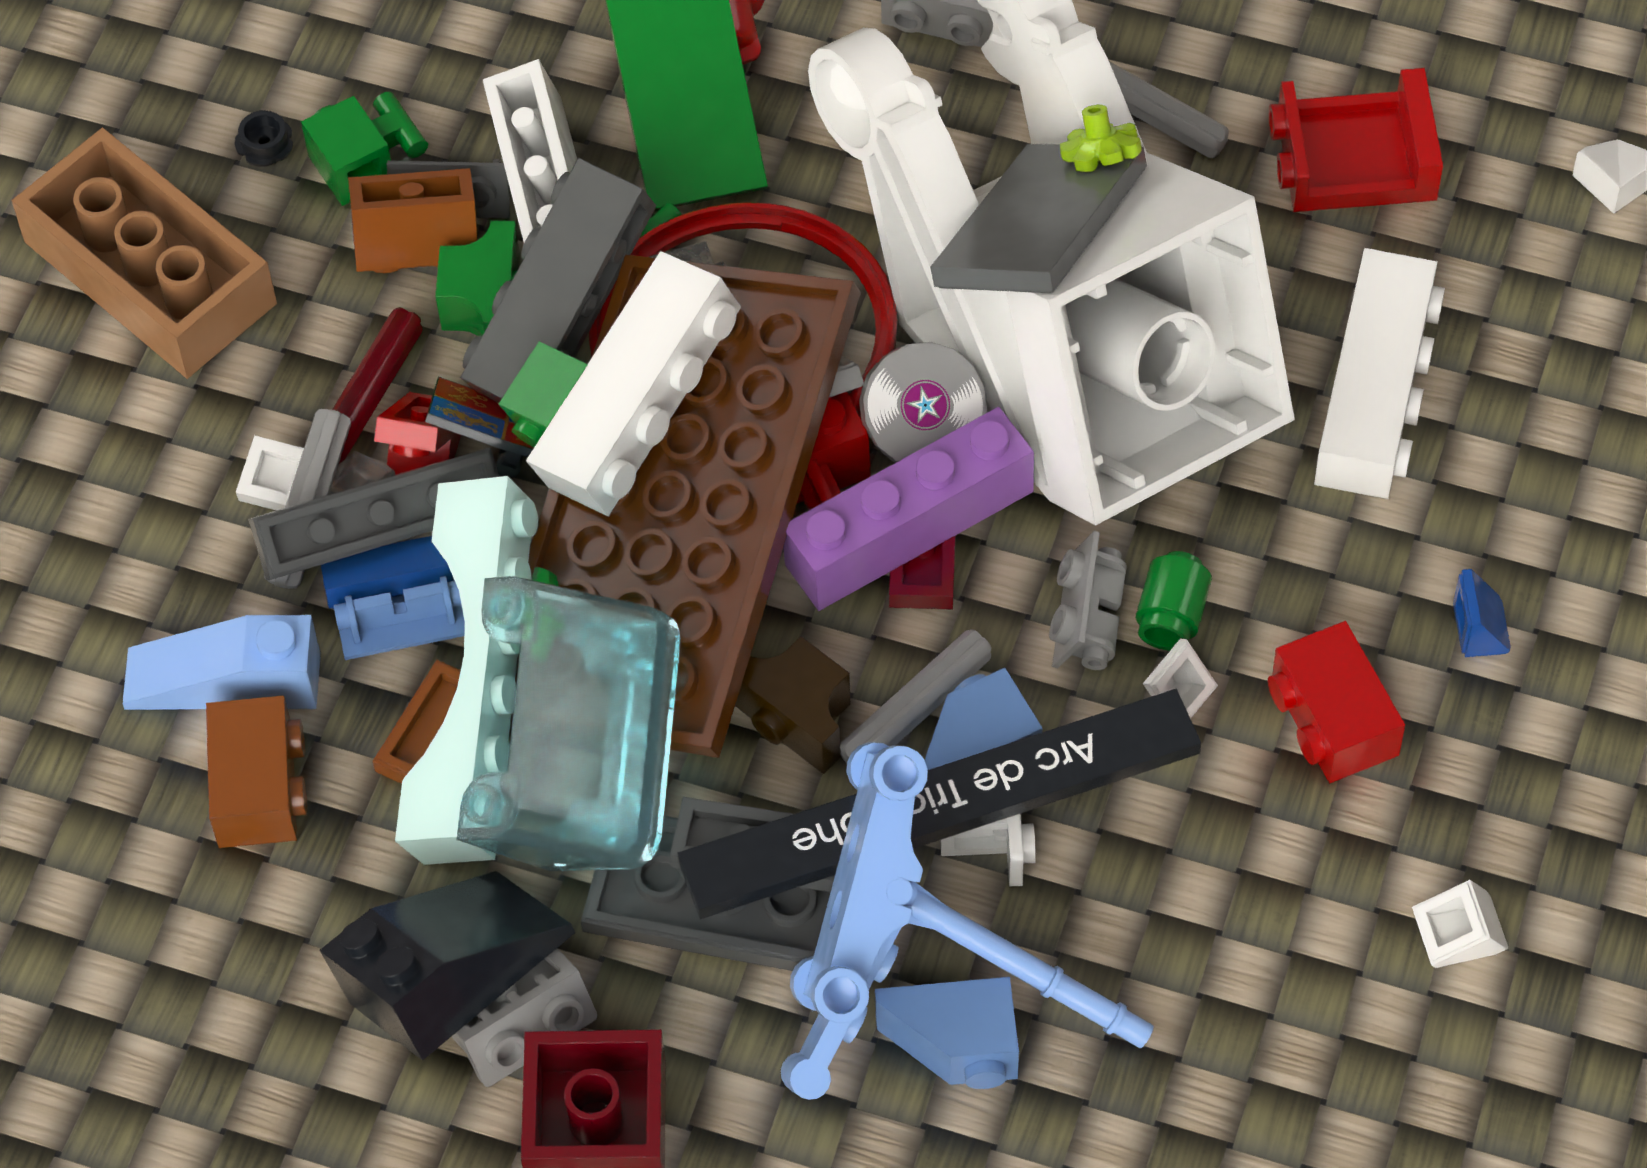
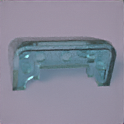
[456,576,680,871]

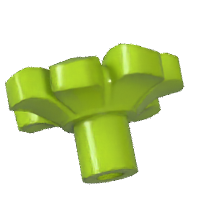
[1060,104,1142,172]

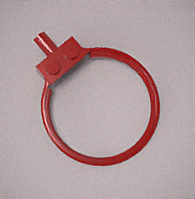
[589,202,898,511]

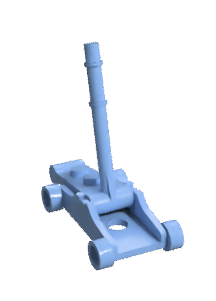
[781,742,1154,1100]

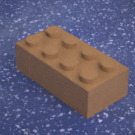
[11,127,277,379]

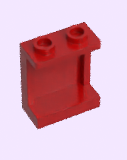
[1268,68,1443,212]

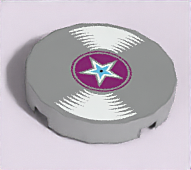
[859,342,987,462]

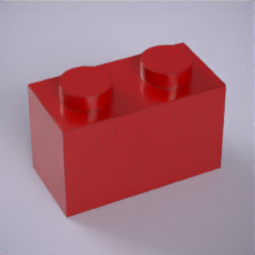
[1268,621,1405,784]

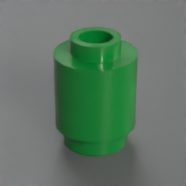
[1135,551,1212,651]

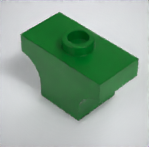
[435,221,520,336]

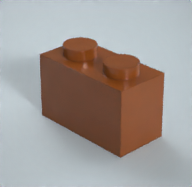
[348,168,477,273]
[206,695,307,848]

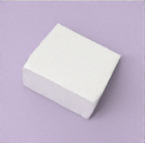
[1412,880,1508,968]

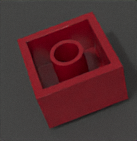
[521,1029,666,1168]

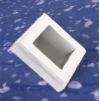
[1143,639,1218,719]

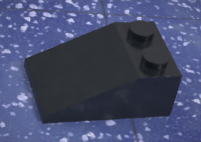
[319,871,576,1061]

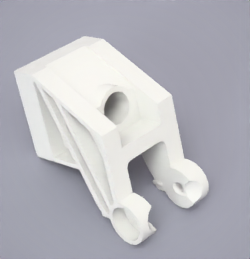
[808,0,1295,526]

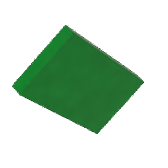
[605,0,768,211]

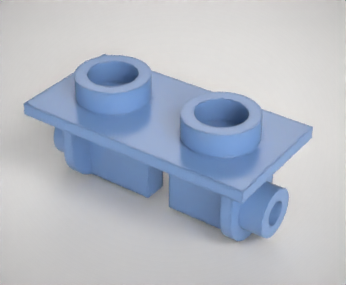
[333,576,465,660]

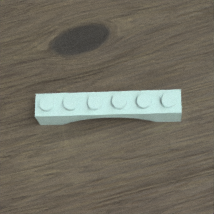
[395,476,538,865]

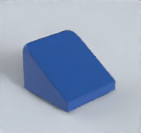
[1453,569,1511,657]

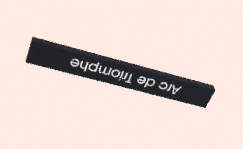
[677,688,1201,920]

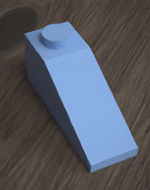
[122,615,321,710]

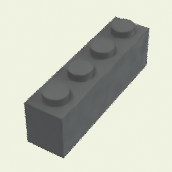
[460,158,656,403]

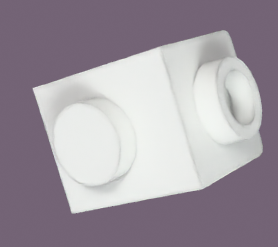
[940,813,1035,887]

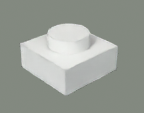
[236,435,304,510]

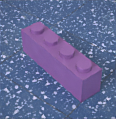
[783,406,1034,611]

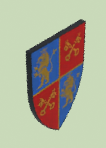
[425,376,534,479]

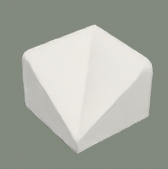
[1572,139,1647,214]

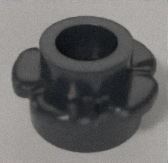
[234,110,293,167]

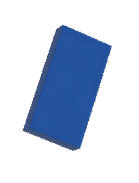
[321,536,454,609]

